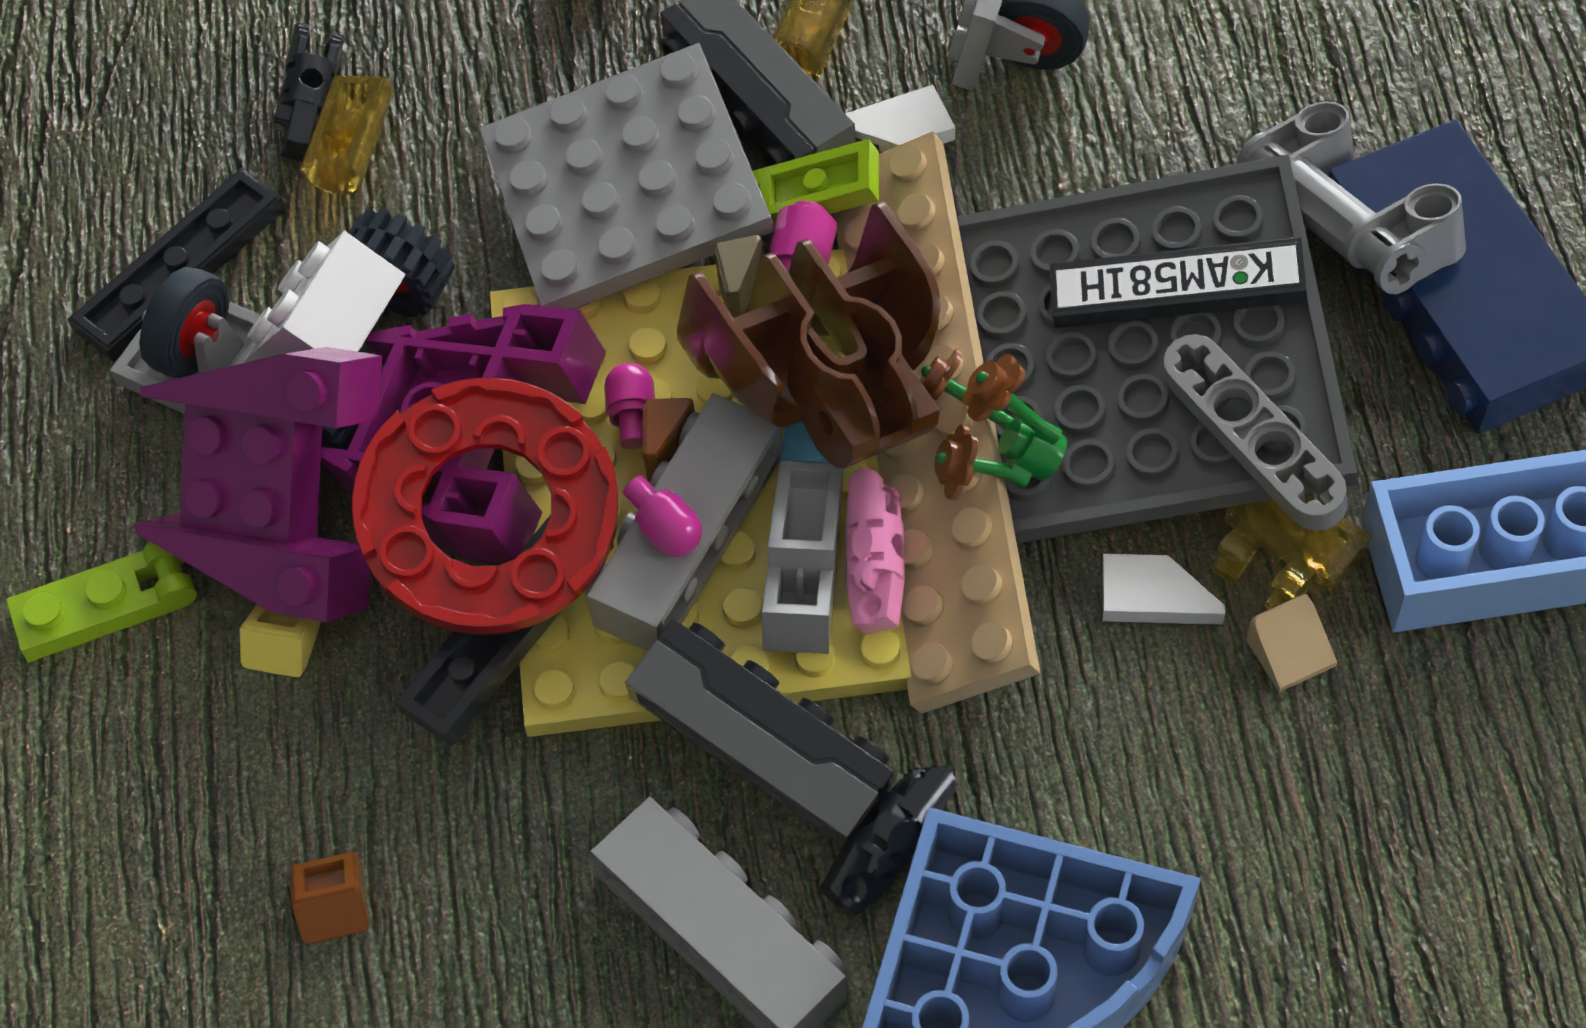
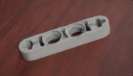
[1164,334,1347,531]

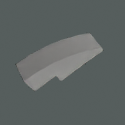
[762,461,843,654]

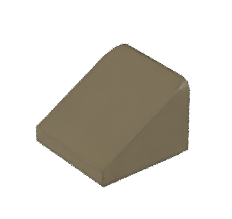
[714,235,763,318]

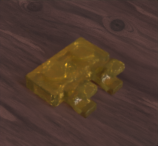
[1212,494,1371,610]

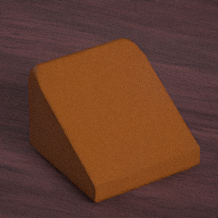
[643,398,695,482]
[291,851,369,944]

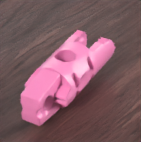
[845,466,905,635]

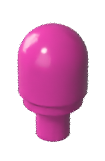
[604,363,655,449]
[623,475,702,557]

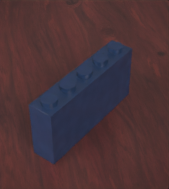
[1328,118,1586,434]

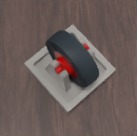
[947,0,1090,91]
[110,267,260,414]

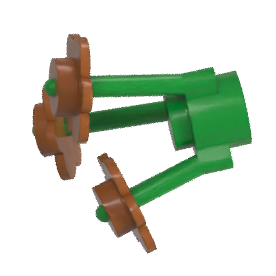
[920,348,1067,500]

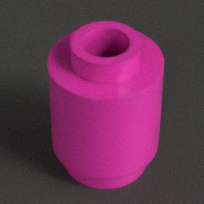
[768,201,837,272]

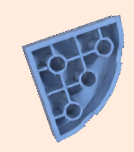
[862,807,1201,1028]

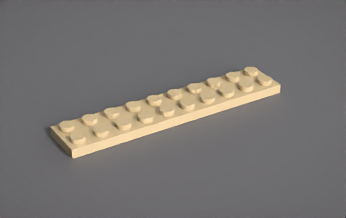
[833,131,1041,714]

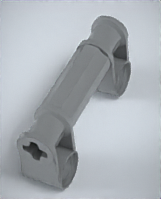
[1237,101,1466,294]

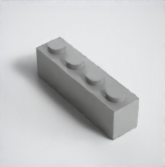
[585,393,783,651]
[590,796,847,1028]

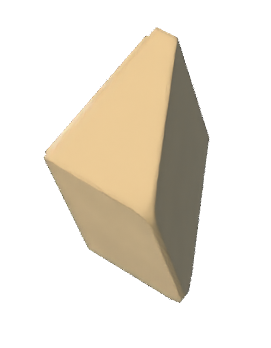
[1246,594,1337,692]

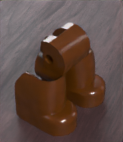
[676,201,941,468]

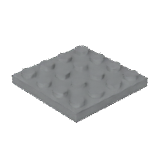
[480,43,775,309]

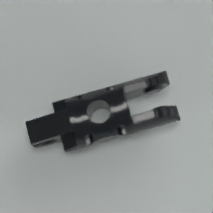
[274,22,345,162]
[820,765,957,915]

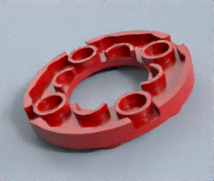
[352,378,618,634]

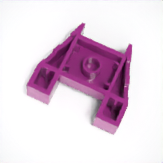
[321,304,606,565]
[135,347,382,623]

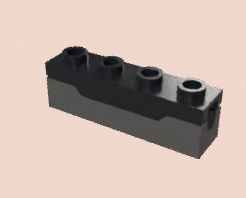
[659,0,855,167]
[625,618,894,847]

